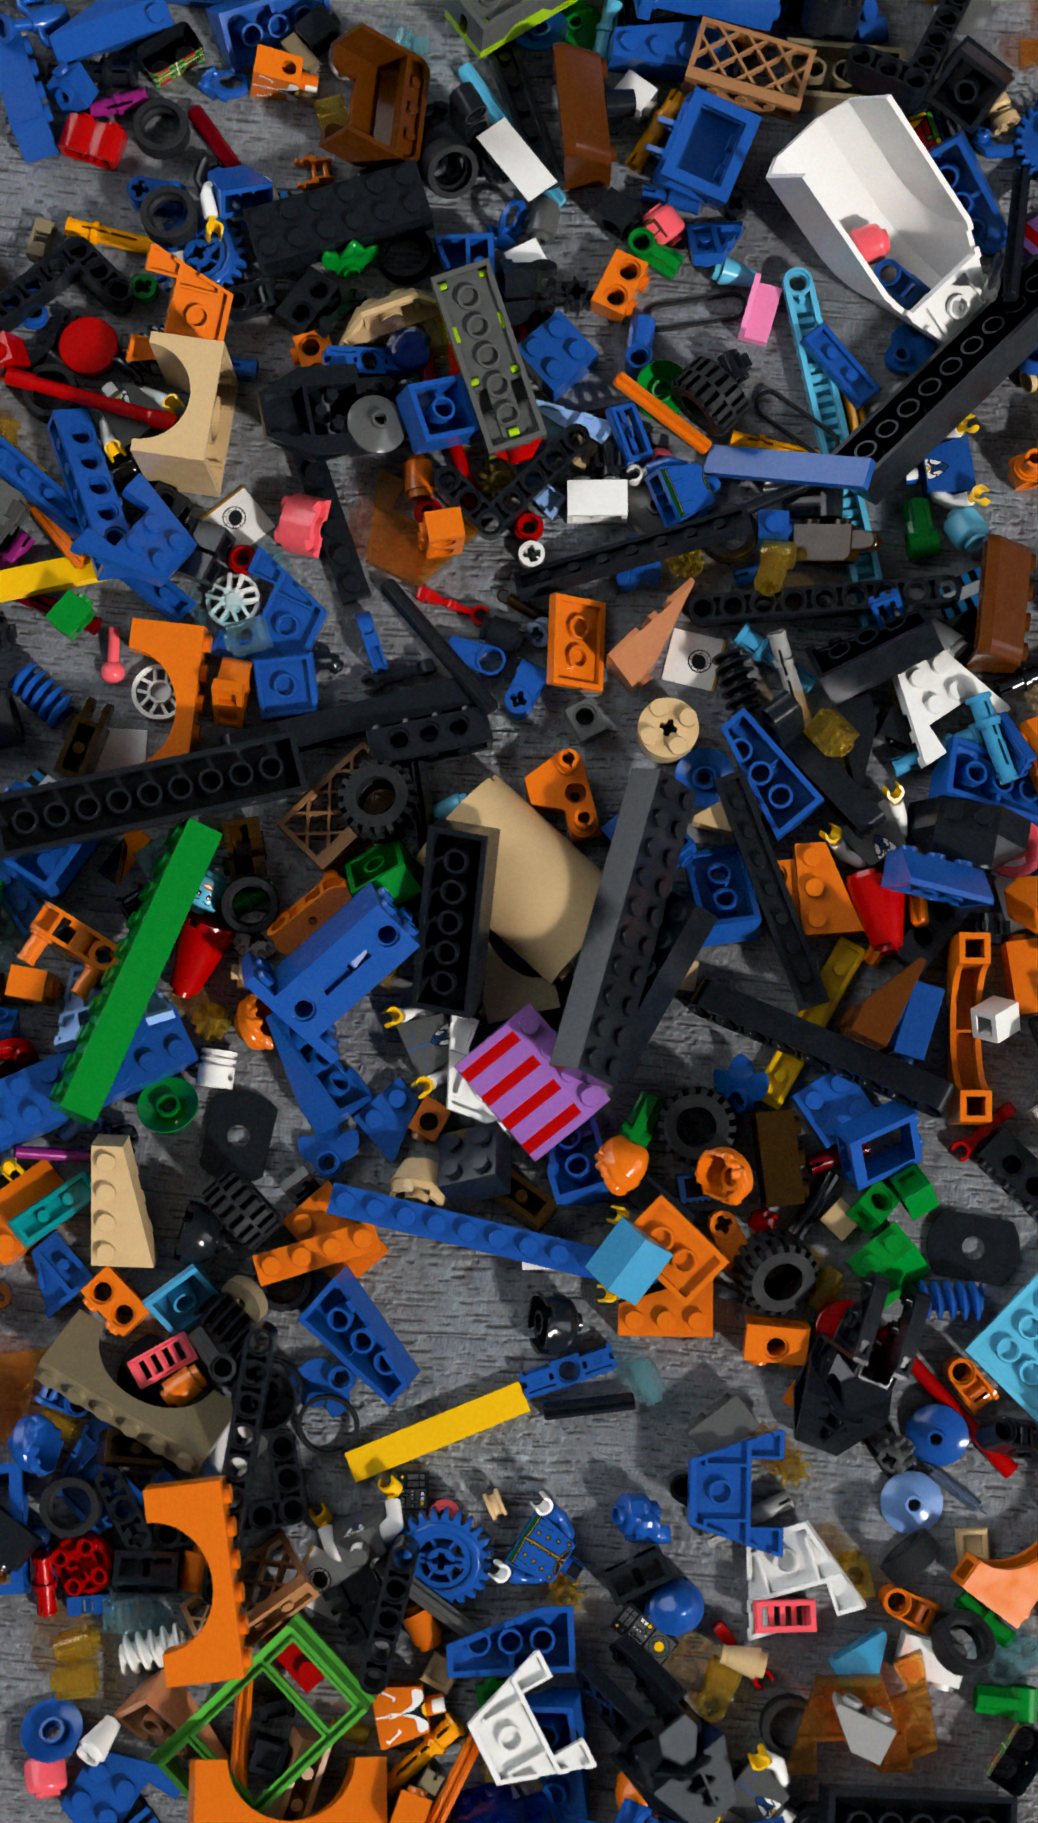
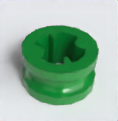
[131,274,159,305]

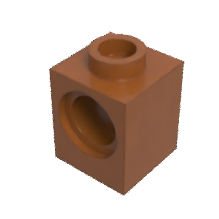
[408,1096,453,1145]

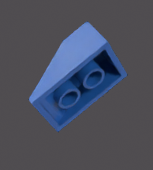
[685,845,762,947]

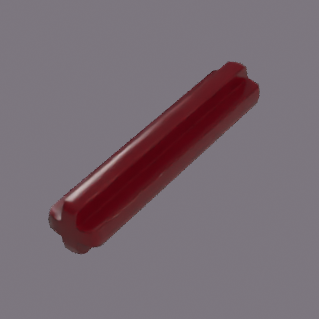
[188,105,242,168]

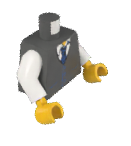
[99,381,185,463]
[819,781,908,869]
[381,1006,450,1099]
[308,1475,403,1569]
[713,1744,798,1823]

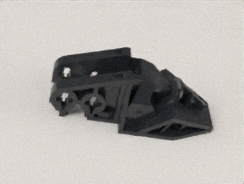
[257,364,424,464]
[793,1271,931,1456]
[575,1634,737,1823]

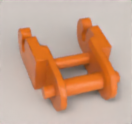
[294,155,335,190]

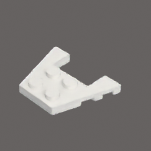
[892,650,1011,769]
[446,1015,507,1131]
[746,1520,867,1641]
[467,1649,597,1786]

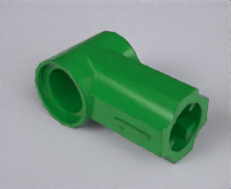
[626,228,685,281]
[901,497,941,560]
[618,1090,665,1148]
[972,1683,1038,1723]

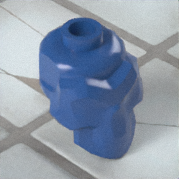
[611,1493,671,1544]

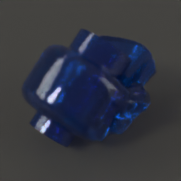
[385,326,431,374]

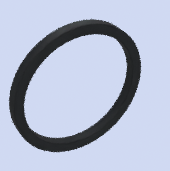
[297,1394,360,1457]

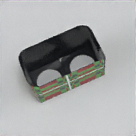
[137,22,205,89]
[985,1721,1038,1797]

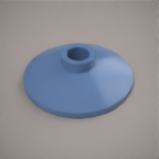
[880,1470,943,1534]

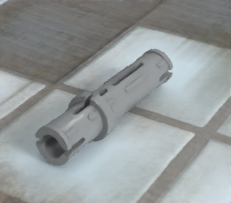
[767,629,811,719]
[701,1489,795,1548]

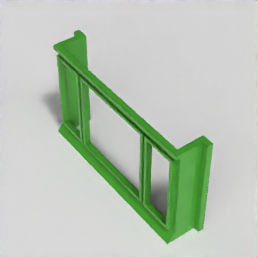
[148,1612,377,1814]

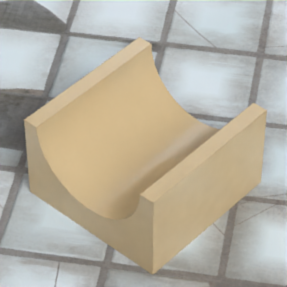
[130,331,239,497]

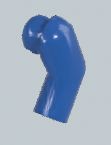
[972,127,1014,159]

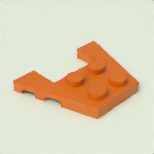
[125,242,234,362]

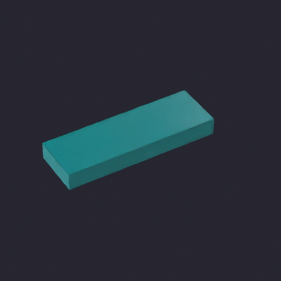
[7,1170,91,1249]

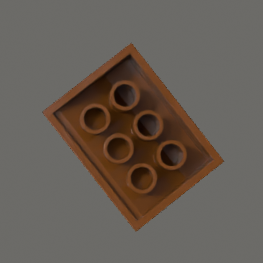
[834,957,927,1051]

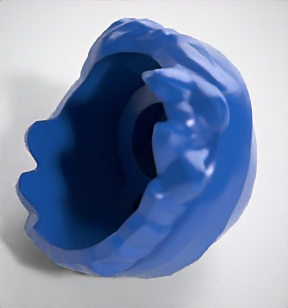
[7,1414,64,1475]
[643,1576,704,1636]

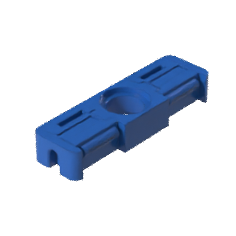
[322,345,415,379]
[519,1342,617,1399]

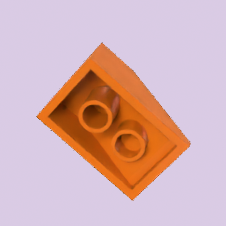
[0,1160,65,1266]

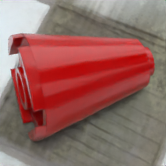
[844,868,905,955]
[169,910,238,998]

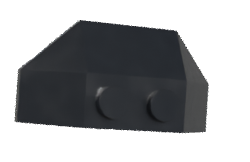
[907,796,1031,872]

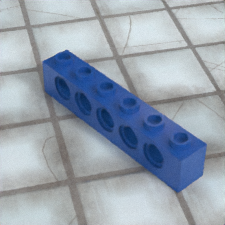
[46,408,132,581]

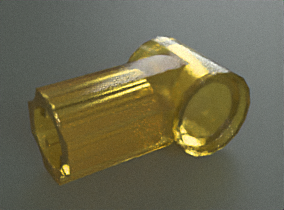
[754,540,797,596]

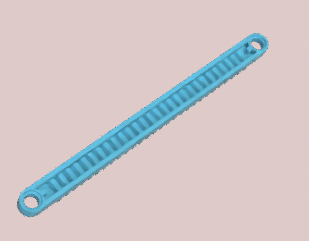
[782,267,889,629]

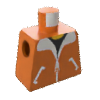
[250,44,319,102]
[372,1681,447,1750]

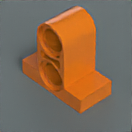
[211,657,254,729]

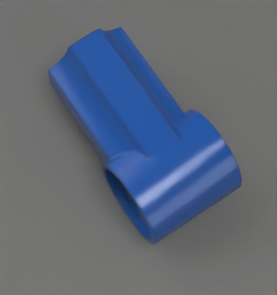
[854,0,888,45]
[624,314,656,379]

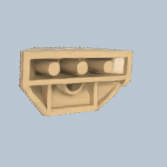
[338,287,444,348]

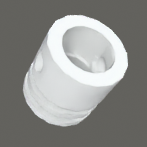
[196,1048,238,1090]

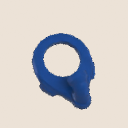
[198,66,250,103]
[487,199,527,250]

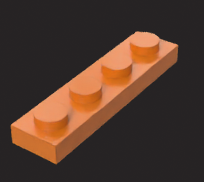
[252,1222,382,1287]

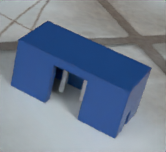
[66,1591,112,1617]

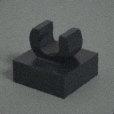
[278,1162,321,1205]

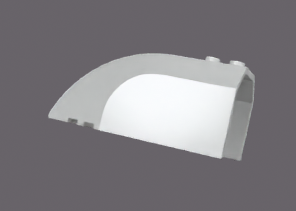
[766,94,988,345]

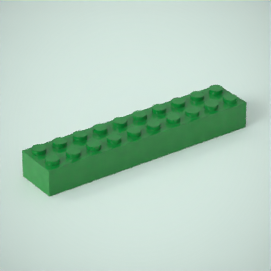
[48,818,223,1124]

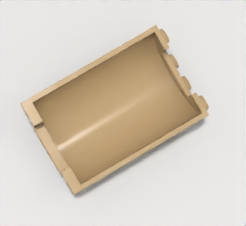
[415,774,603,984]

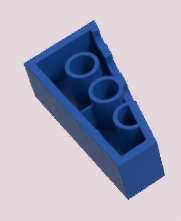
[607,20,731,83]
[0,32,60,164]
[721,707,825,843]
[297,1265,420,1406]

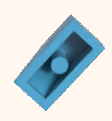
[826,1625,888,1698]

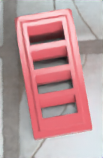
[127,1330,199,1390]
[752,1598,817,1634]

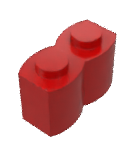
[58,112,128,171]

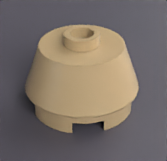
[389,1157,448,1208]

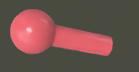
[101,626,125,684]

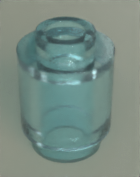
[626,1357,667,1407]

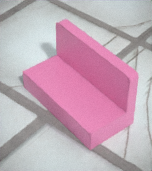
[737,272,783,347]

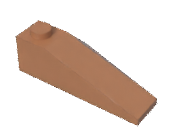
[605,577,695,693]
[113,1668,231,1770]

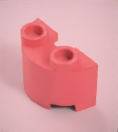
[274,493,331,559]

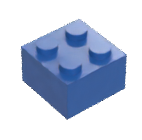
[518,310,599,403]
[395,374,481,455]
[789,1072,874,1150]

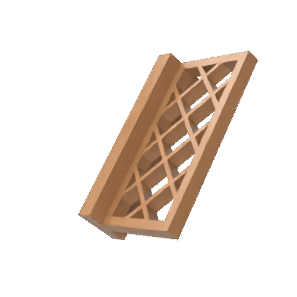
[681,16,817,123]
[276,740,396,873]
[179,1531,321,1647]

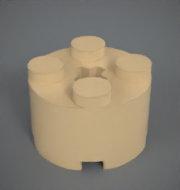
[636,698,699,764]

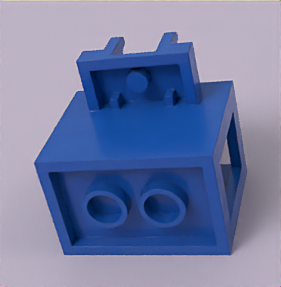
[645,87,762,210]
[0,781,104,906]

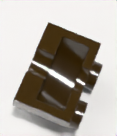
[218,816,268,882]

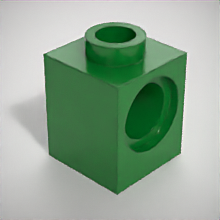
[45,589,96,642]
[889,1163,940,1221]
[845,1181,901,1234]

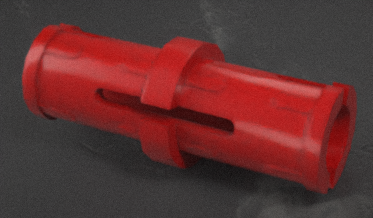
[31,1550,58,1617]

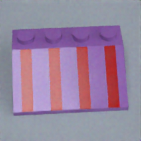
[454,1003,611,1162]

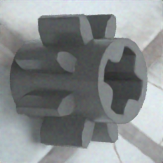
[876,1432,917,1474]

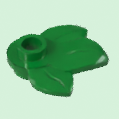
[321,240,379,279]

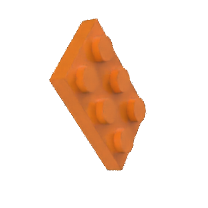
[546,593,606,693]
[282,1180,390,1280]
[633,1194,730,1307]

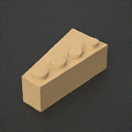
[91,1134,160,1268]

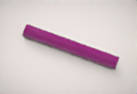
[13,1145,91,1163]

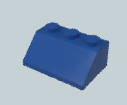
[881,845,994,908]

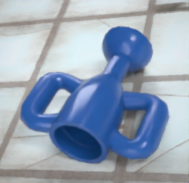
[0,0,70,49]

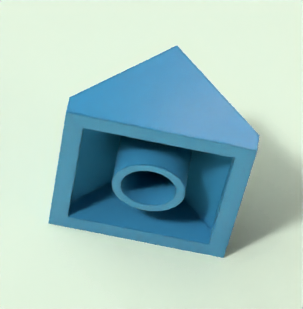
[585,1216,674,1305]
[142,1263,220,1336]

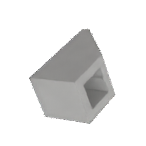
[831,1691,897,1765]

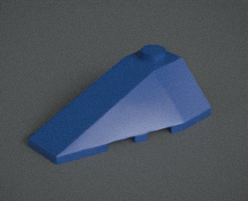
[206,0,331,73]
[928,130,1008,256]
[265,1013,375,1135]
[446,1605,576,1678]
[525,1687,591,1823]

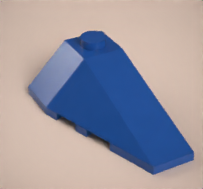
[48,0,174,66]
[929,736,1038,826]
[547,1115,619,1206]

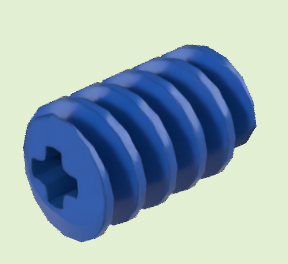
[8,662,74,729]
[917,1280,984,1321]

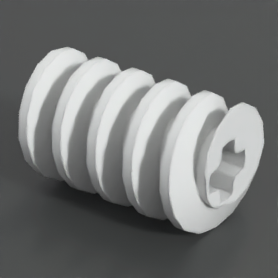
[119,1622,187,1676]

